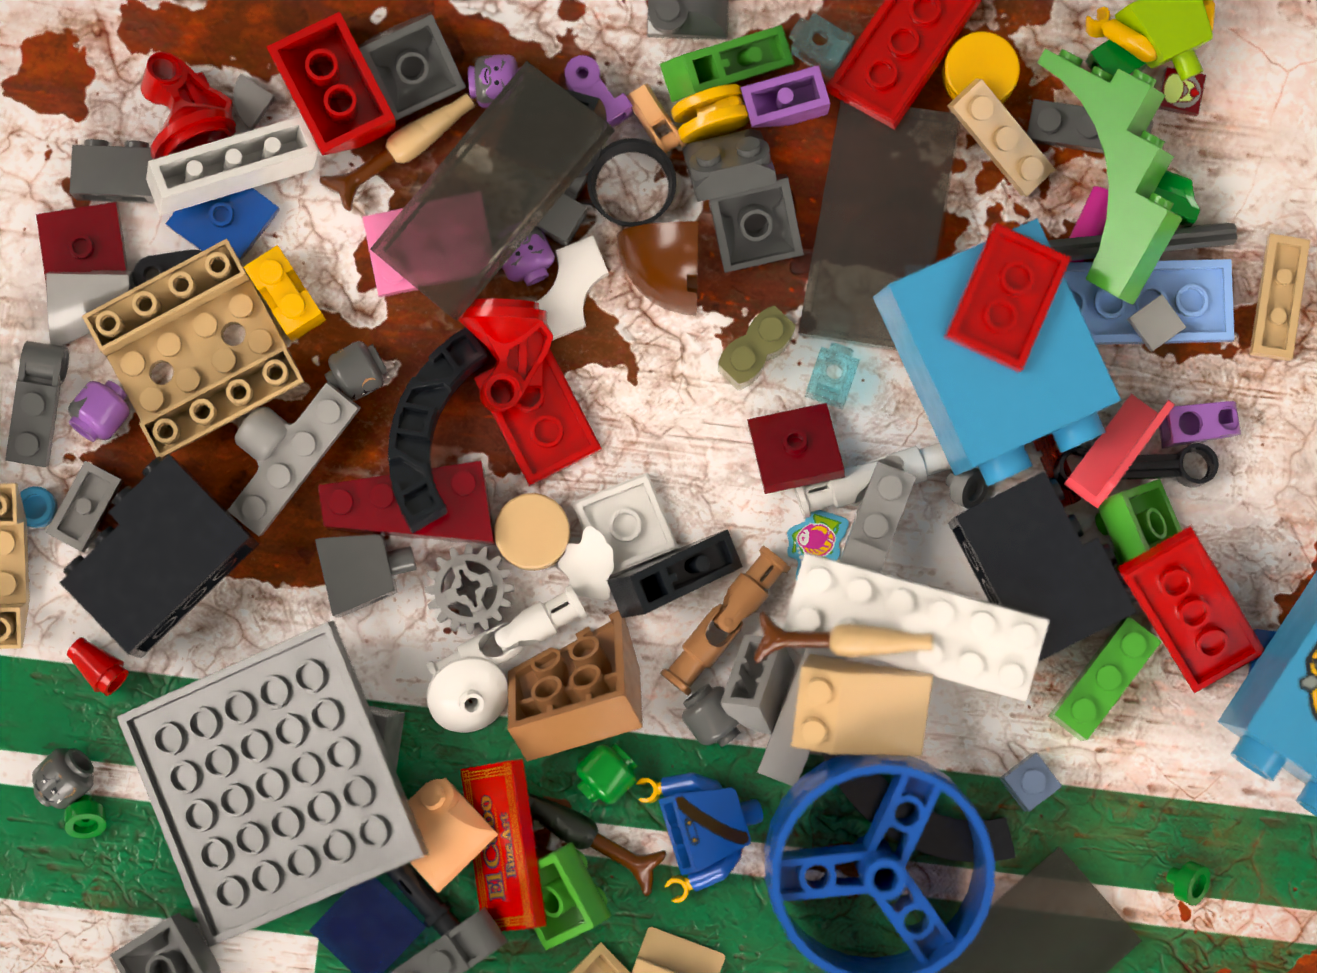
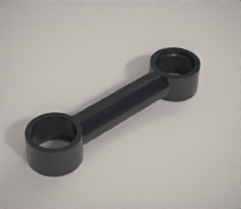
[1053,443,1219,491]

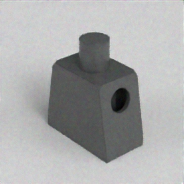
[315,534,417,618]

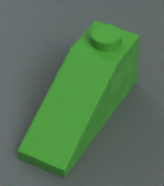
[660,25,794,103]

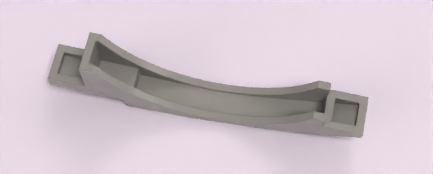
[757,462,917,786]

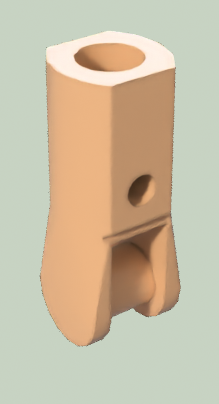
[626,84,686,156]

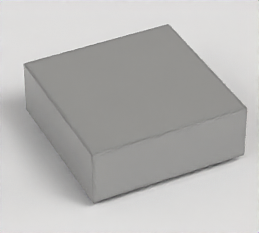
[1127,295,1186,352]

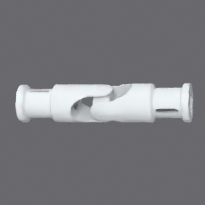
[794,443,952,519]
[426,585,588,677]

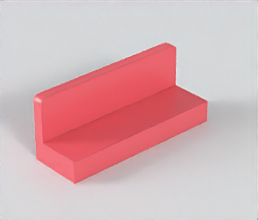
[1064,394,1175,509]

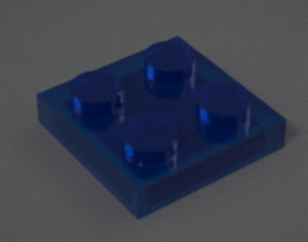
[309,877,427,973]

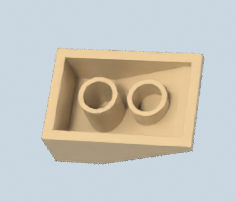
[791,654,933,756]

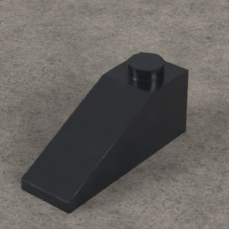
[607,529,743,618]

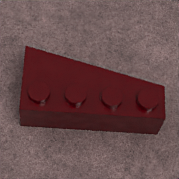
[318,461,496,546]

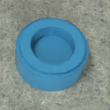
[20,486,58,528]

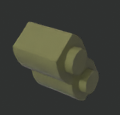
[717,306,796,390]

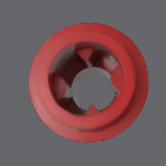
[67,637,128,696]

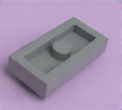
[46,461,123,553]

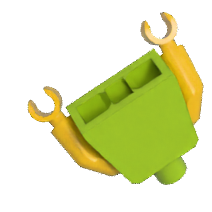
[1085,0,1215,82]

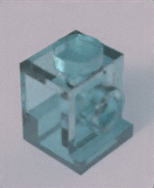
[789,13,855,79]
[804,343,860,410]

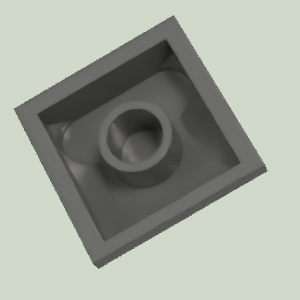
[647,0,729,40]
[358,12,466,121]
[682,129,777,202]
[709,174,804,273]
[110,913,221,973]

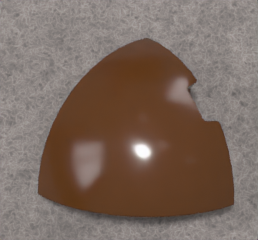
[617,221,698,316]

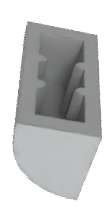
[720,634,795,735]

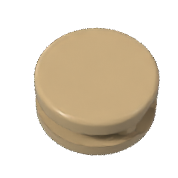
[494,493,571,571]

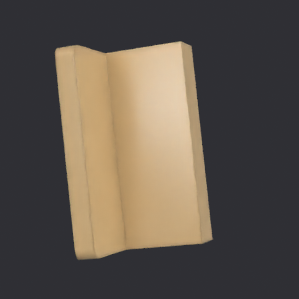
[632,927,725,973]

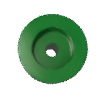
[64,795,107,839]
[1167,861,1211,906]

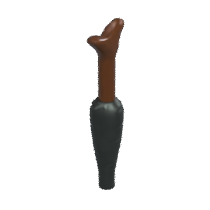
[528,792,666,897]

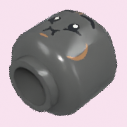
[324,341,388,401]
[32,748,94,809]

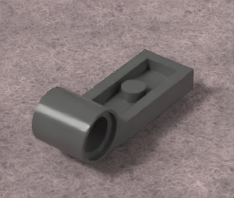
[1027,99,1153,153]
[5,341,69,467]
[390,907,509,973]

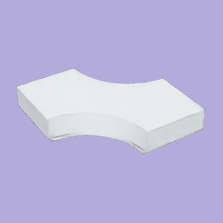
[536,236,609,341]

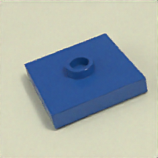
[166,188,280,262]

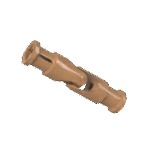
[660,546,791,696]

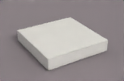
[572,472,678,577]

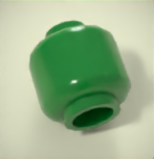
[576,743,637,804]

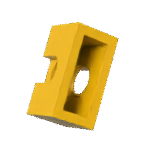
[243,245,326,342]

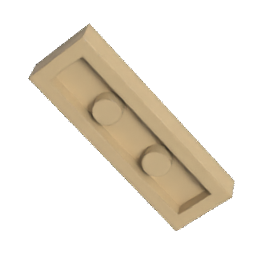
[947,78,1055,197]
[1249,233,1310,361]

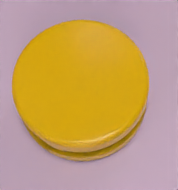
[942,32,1020,103]
[671,84,750,144]

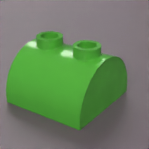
[1095,479,1182,573]
[534,842,612,950]

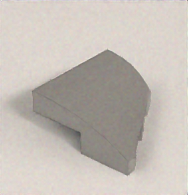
[46,270,133,346]

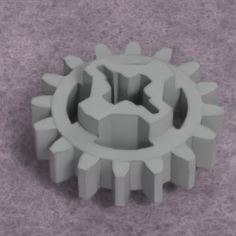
[424,544,514,634]

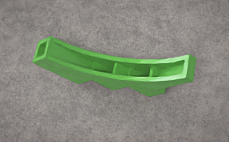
[1037,49,1183,305]

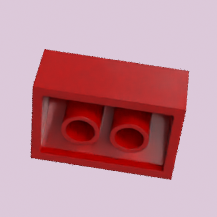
[266,11,396,155]

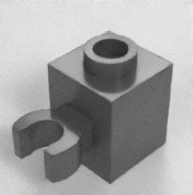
[522,175,588,247]

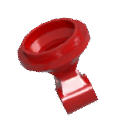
[140,52,236,160]
[457,298,554,413]

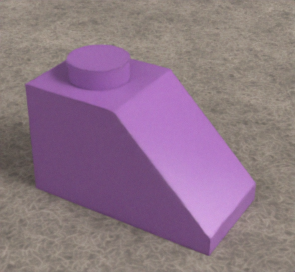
[740,65,830,128]

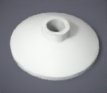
[427,657,508,733]

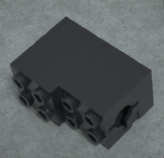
[59,454,259,658]
[948,471,1137,663]

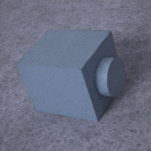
[999,753,1062,811]

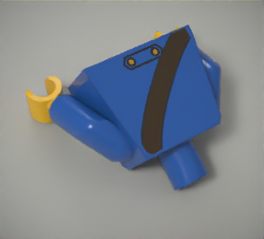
[636,773,763,903]

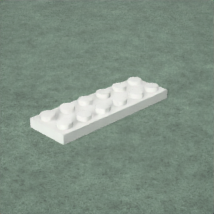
[784,552,1049,701]

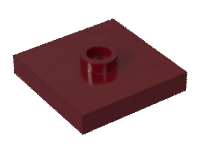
[36,202,128,282]
[747,403,845,494]

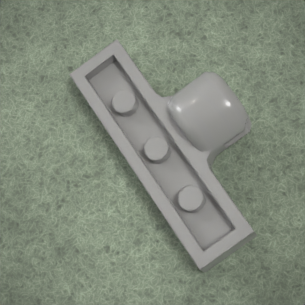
[227,382,361,536]

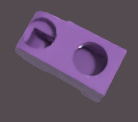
[565,56,634,132]
[1157,401,1241,449]

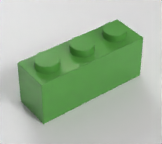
[1048,616,1162,741]

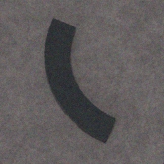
[388,327,490,534]
[821,752,1016,862]

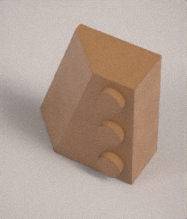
[508,610,643,762]

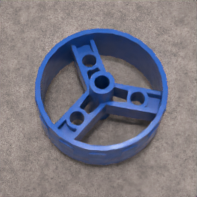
[764,754,995,973]

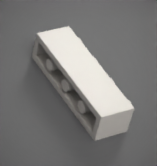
[146,116,318,216]

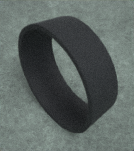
[587,138,676,227]

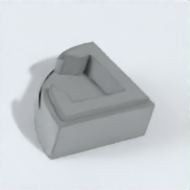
[233,74,275,130]

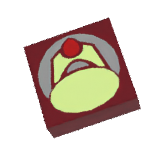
[1158,67,1206,117]

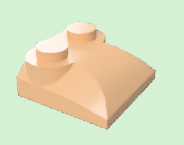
[408,778,498,893]

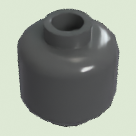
[682,684,740,747]

